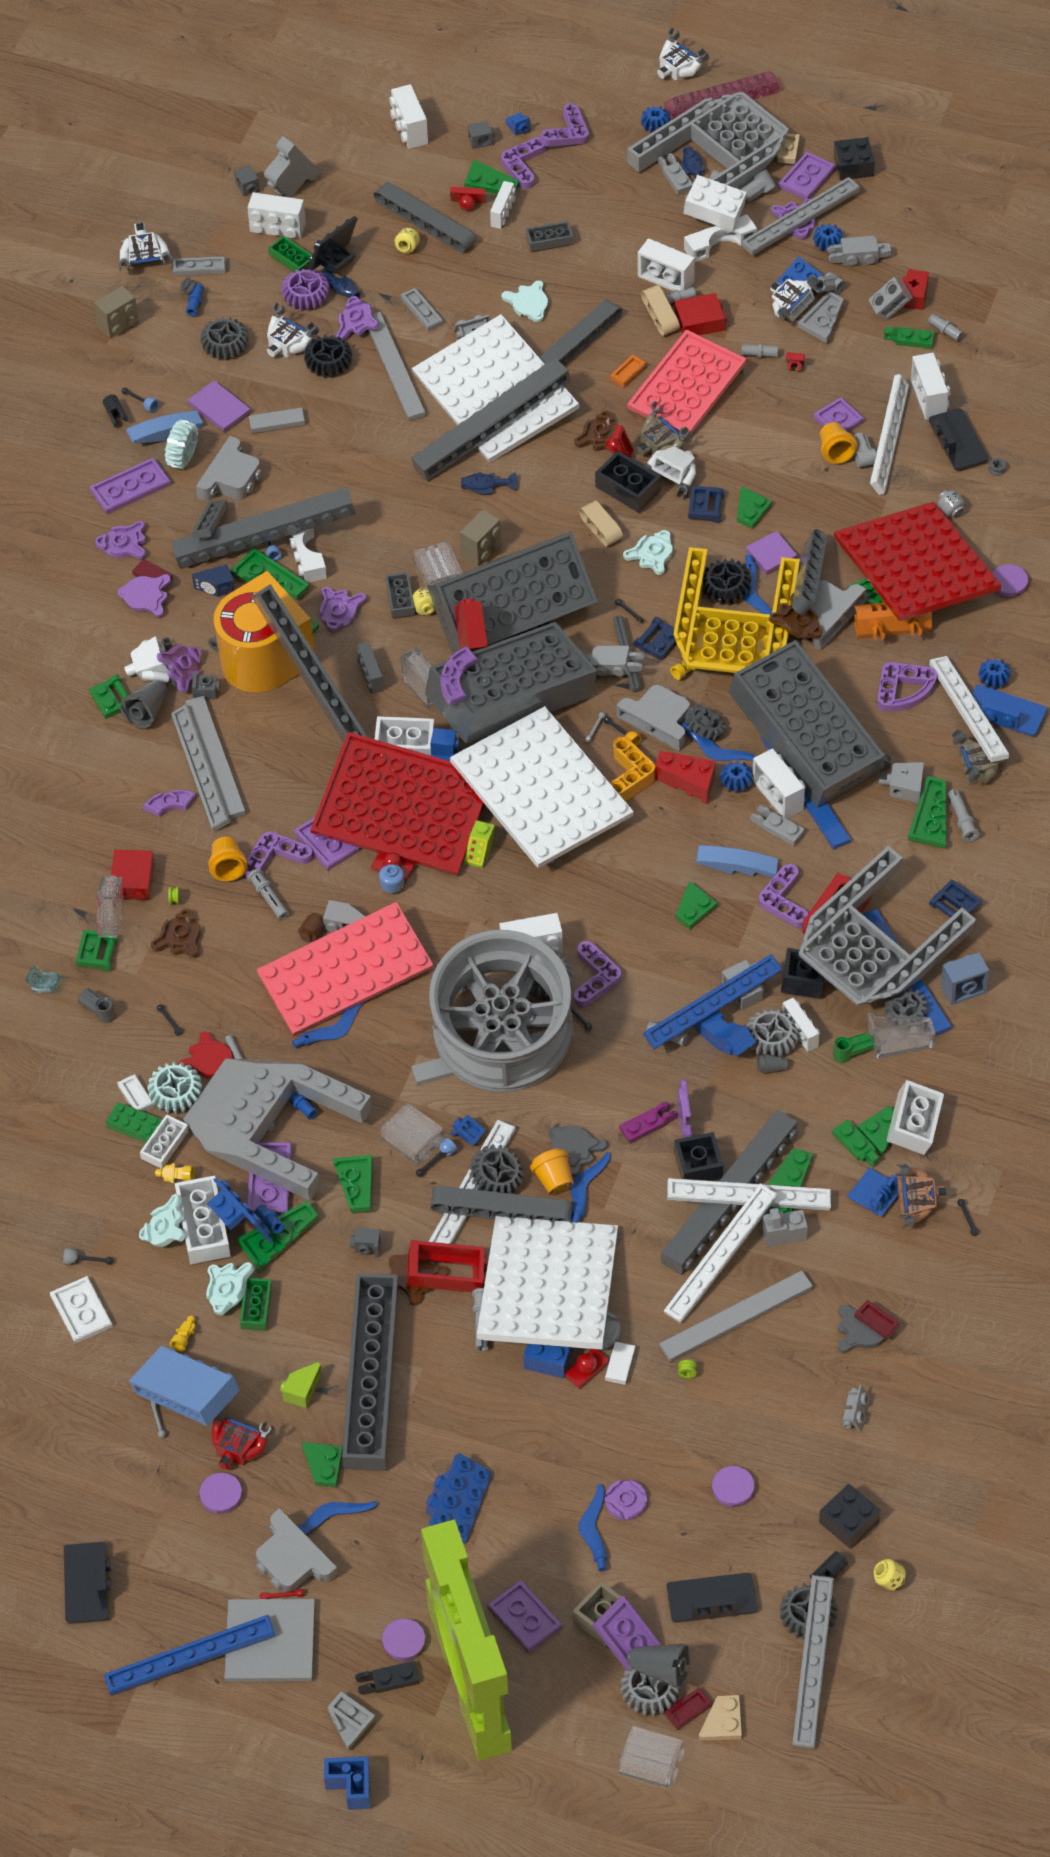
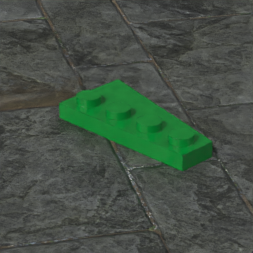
[230,548,310,600]
[908,776,946,849]
[764,1148,813,1215]
[237,1201,318,1273]

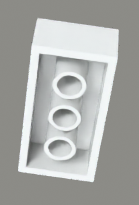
[175,1176,230,1264]

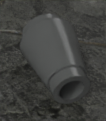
[757,1054,787,1073]

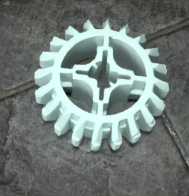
[165,420,198,469]
[148,1061,202,1114]

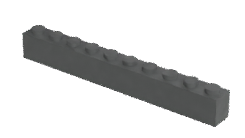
[412,358,571,481]
[171,487,356,569]
[251,584,367,743]
[661,1110,798,1275]

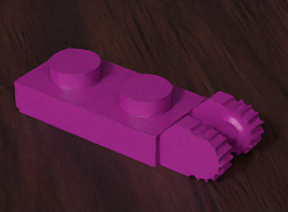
[619,1102,677,1144]

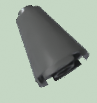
[120,680,168,728]
[627,1644,690,1688]

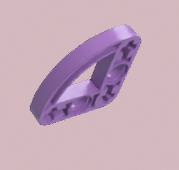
[877,662,937,711]

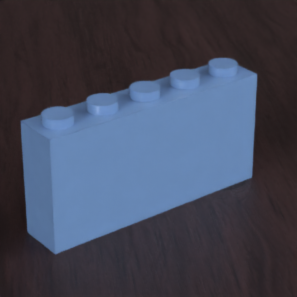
[129,1346,240,1426]

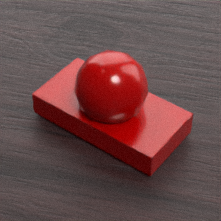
[450,187,486,211]
[606,425,634,458]
[371,852,414,883]
[565,1349,609,1389]

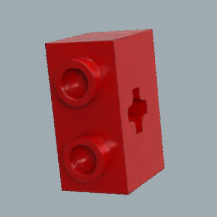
[902,269,929,310]

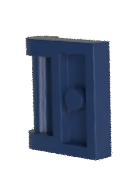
[688,486,725,523]
[634,617,676,661]
[929,880,982,918]

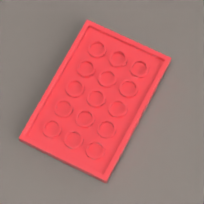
[627,330,747,433]

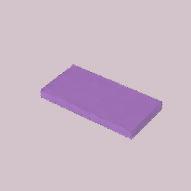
[89,458,171,514]
[247,1142,292,1215]

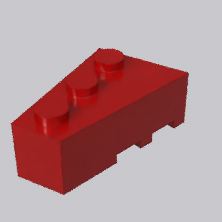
[655,750,716,804]

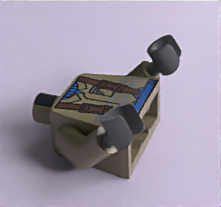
[637,401,693,456]
[952,729,1006,785]

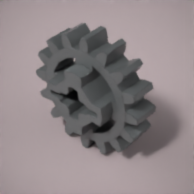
[684,704,726,740]
[885,987,928,1028]

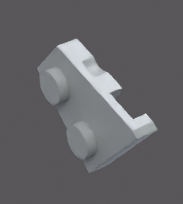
[327,1691,376,1750]

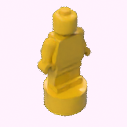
[670,661,696,680]
[155,1163,195,1183]
[169,1315,196,1352]

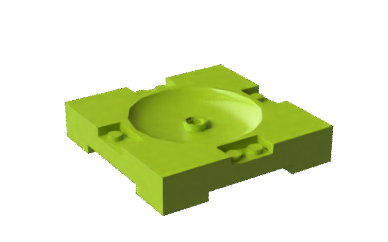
[421,1519,512,1761]

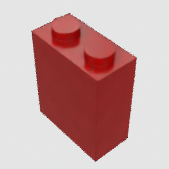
[674,293,727,335]
[454,598,487,649]
[109,850,154,901]

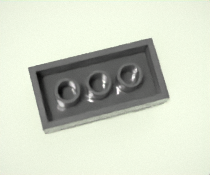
[526,221,573,251]
[385,572,415,618]
[356,641,384,694]

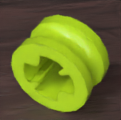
[168,887,180,904]
[678,1360,697,1378]

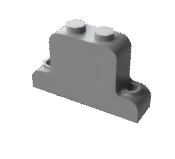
[264,136,322,198]
[196,436,262,501]
[810,580,868,650]
[616,685,690,751]
[255,1508,338,1592]

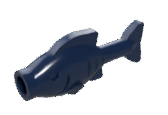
[681,146,705,179]
[318,268,361,299]
[461,472,517,495]

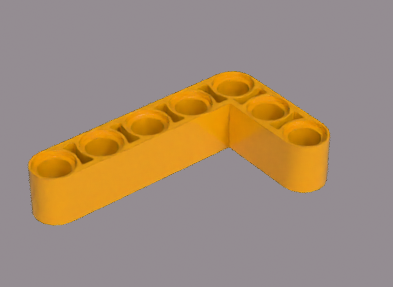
[610,737,655,802]

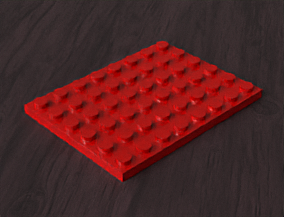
[834,501,1001,621]
[310,732,484,876]

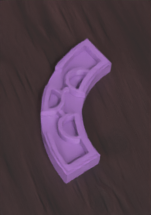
[440,647,477,706]

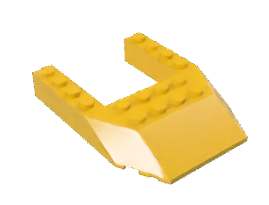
[673,547,800,673]

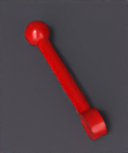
[259,1589,304,1599]

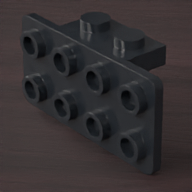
[309,216,358,274]
[929,408,988,471]
[64,1542,112,1624]
[666,1573,757,1623]

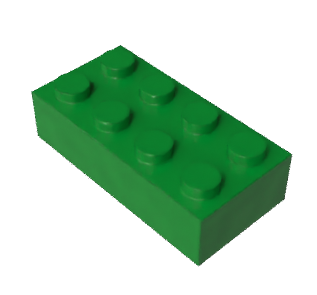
[268,235,312,273]
[106,1102,162,1143]
[240,1278,272,1331]

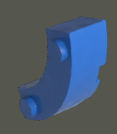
[693,1011,756,1056]

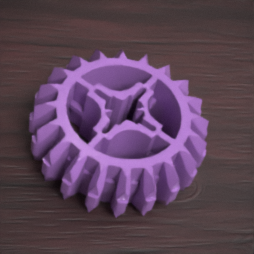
[282,268,329,310]

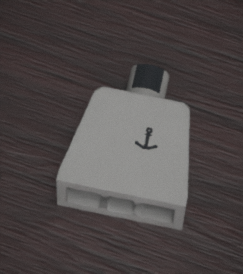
[879,762,924,803]

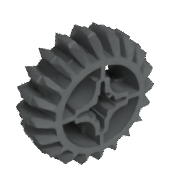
[200,317,249,360]
[469,1144,524,1194]
[779,1583,838,1639]

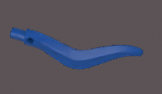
[743,554,772,615]
[681,722,757,761]
[292,1001,366,1048]
[571,1152,611,1223]
[579,1484,607,1572]
[297,1501,377,1535]

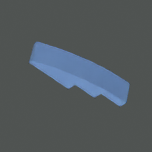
[126,411,203,443]
[696,845,778,878]

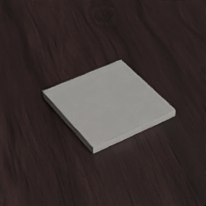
[225,1599,315,1682]

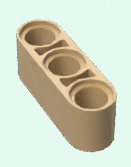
[641,285,680,336]
[579,500,623,547]

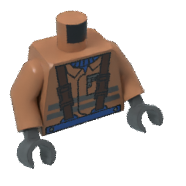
[896,1164,946,1228]

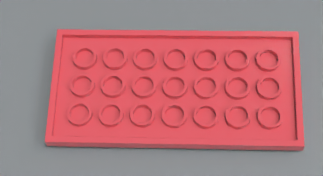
[256,902,433,1036]

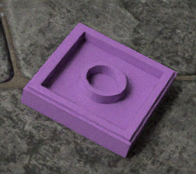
[813,397,864,432]
[746,531,797,575]

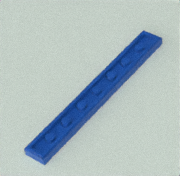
[761,737,851,850]
[862,909,951,1037]
[643,953,783,1050]
[104,1615,276,1696]

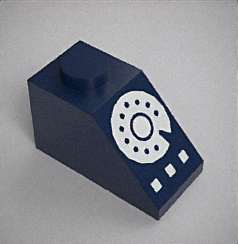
[192,564,235,597]

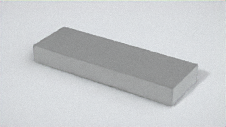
[173,256,226,276]
[400,288,443,332]
[249,407,305,433]

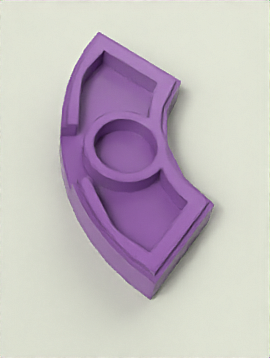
[143,790,196,817]

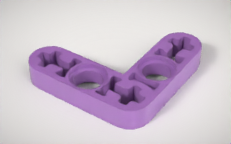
[540,103,589,146]
[501,137,546,189]
[244,832,313,878]
[759,864,808,928]
[574,941,621,1007]

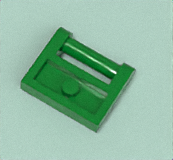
[89,675,128,719]
[76,930,119,972]

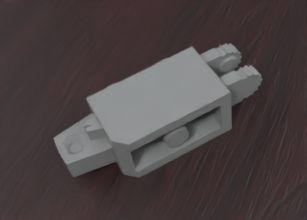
[827,236,891,266]
[584,646,645,676]

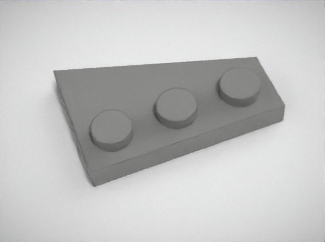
[798,291,844,343]

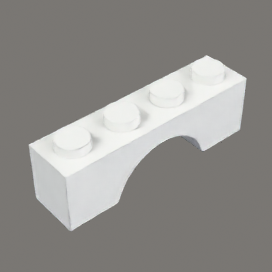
[684,214,757,262]
[289,528,327,583]

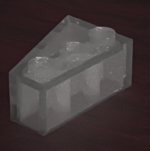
[866,1013,936,1059]

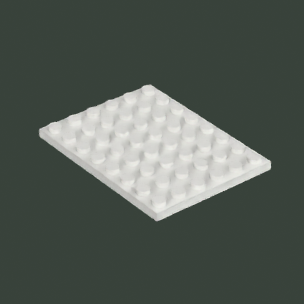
[412,314,580,463]
[450,706,633,868]
[477,1216,618,1349]

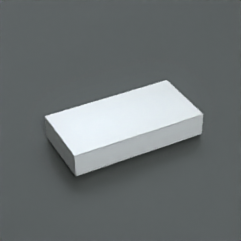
[117,1074,154,1112]
[605,1342,635,1385]

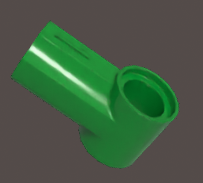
[833,1032,874,1063]

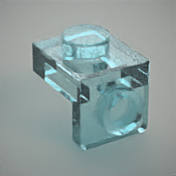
[25,966,61,993]

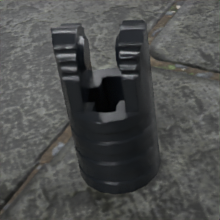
[102,394,128,428]
[810,1551,849,1579]

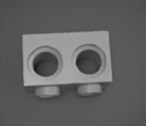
[868,277,913,321]

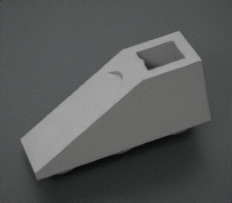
[323,900,366,933]

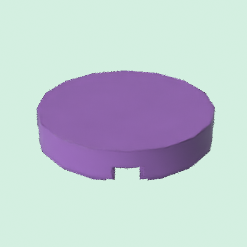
[992,564,1028,597]
[712,1466,754,1507]
[199,1473,242,1514]
[605,1480,647,1521]
[382,1619,426,1661]

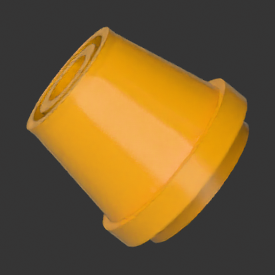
[820,422,857,464]
[208,837,248,882]
[530,1148,574,1195]

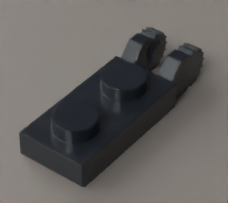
[355,1661,419,1695]

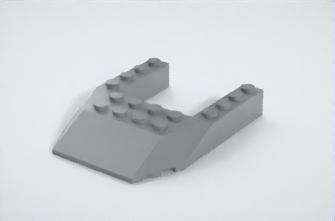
[627,92,789,220]
[798,846,976,1006]
[183,1058,373,1201]

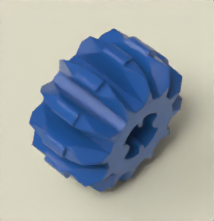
[641,106,670,134]
[813,223,843,252]
[978,657,1011,689]
[720,760,753,793]

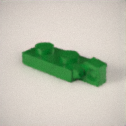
[884,327,934,349]
[832,1119,879,1168]

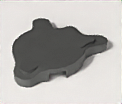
[549,1126,607,1176]
[838,1305,896,1353]

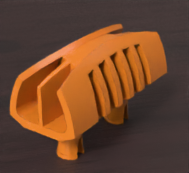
[854,602,932,641]

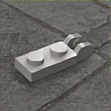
[658,153,693,195]
[750,805,805,846]

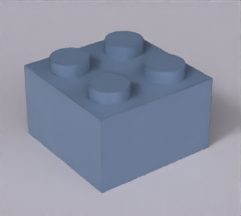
[941,952,989,1005]

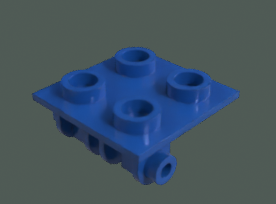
[776,256,823,290]
[847,1168,899,1217]

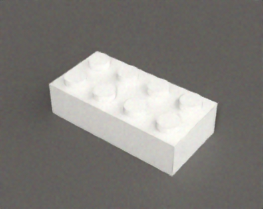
[490,181,516,229]
[782,997,820,1052]
[140,1115,189,1169]

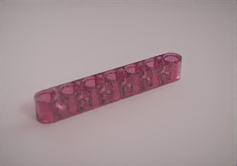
[664,71,780,120]

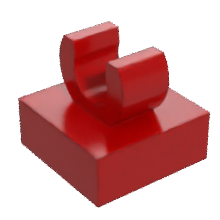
[786,352,805,372]

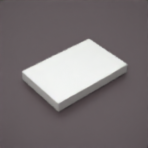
[49,1276,113,1344]

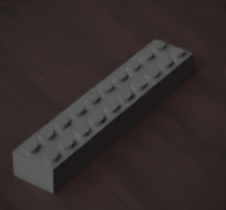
[342,1273,399,1471]

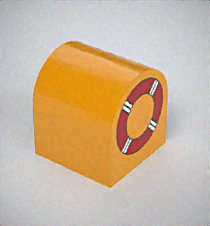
[214,571,315,693]

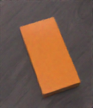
[610,354,647,388]

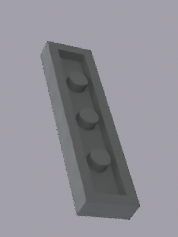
[192,499,228,540]

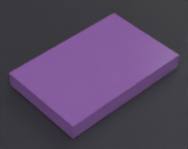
[778,152,836,200]
[188,381,251,432]
[294,817,359,871]
[487,1580,562,1653]
[592,1596,662,1671]

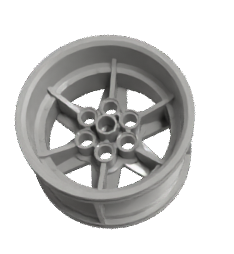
[429,930,573,1093]

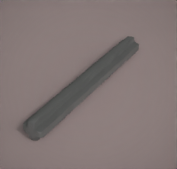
[613,615,641,692]

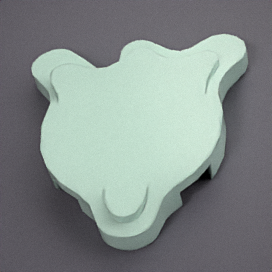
[501,281,548,322]
[623,530,673,575]
[139,1194,186,1247]
[206,1262,255,1315]

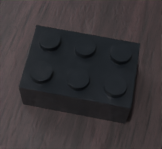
[595,451,661,513]

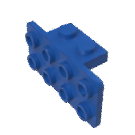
[972,685,1047,736]
[207,1178,273,1243]
[425,1453,491,1544]

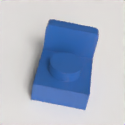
[505,112,530,136]
[450,1114,486,1146]

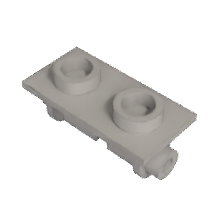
[453,315,489,339]
[842,1385,869,1432]

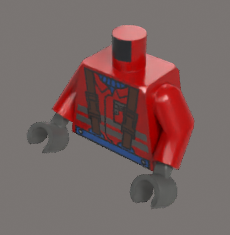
[211,1406,275,1470]

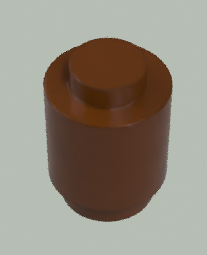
[298,913,324,942]

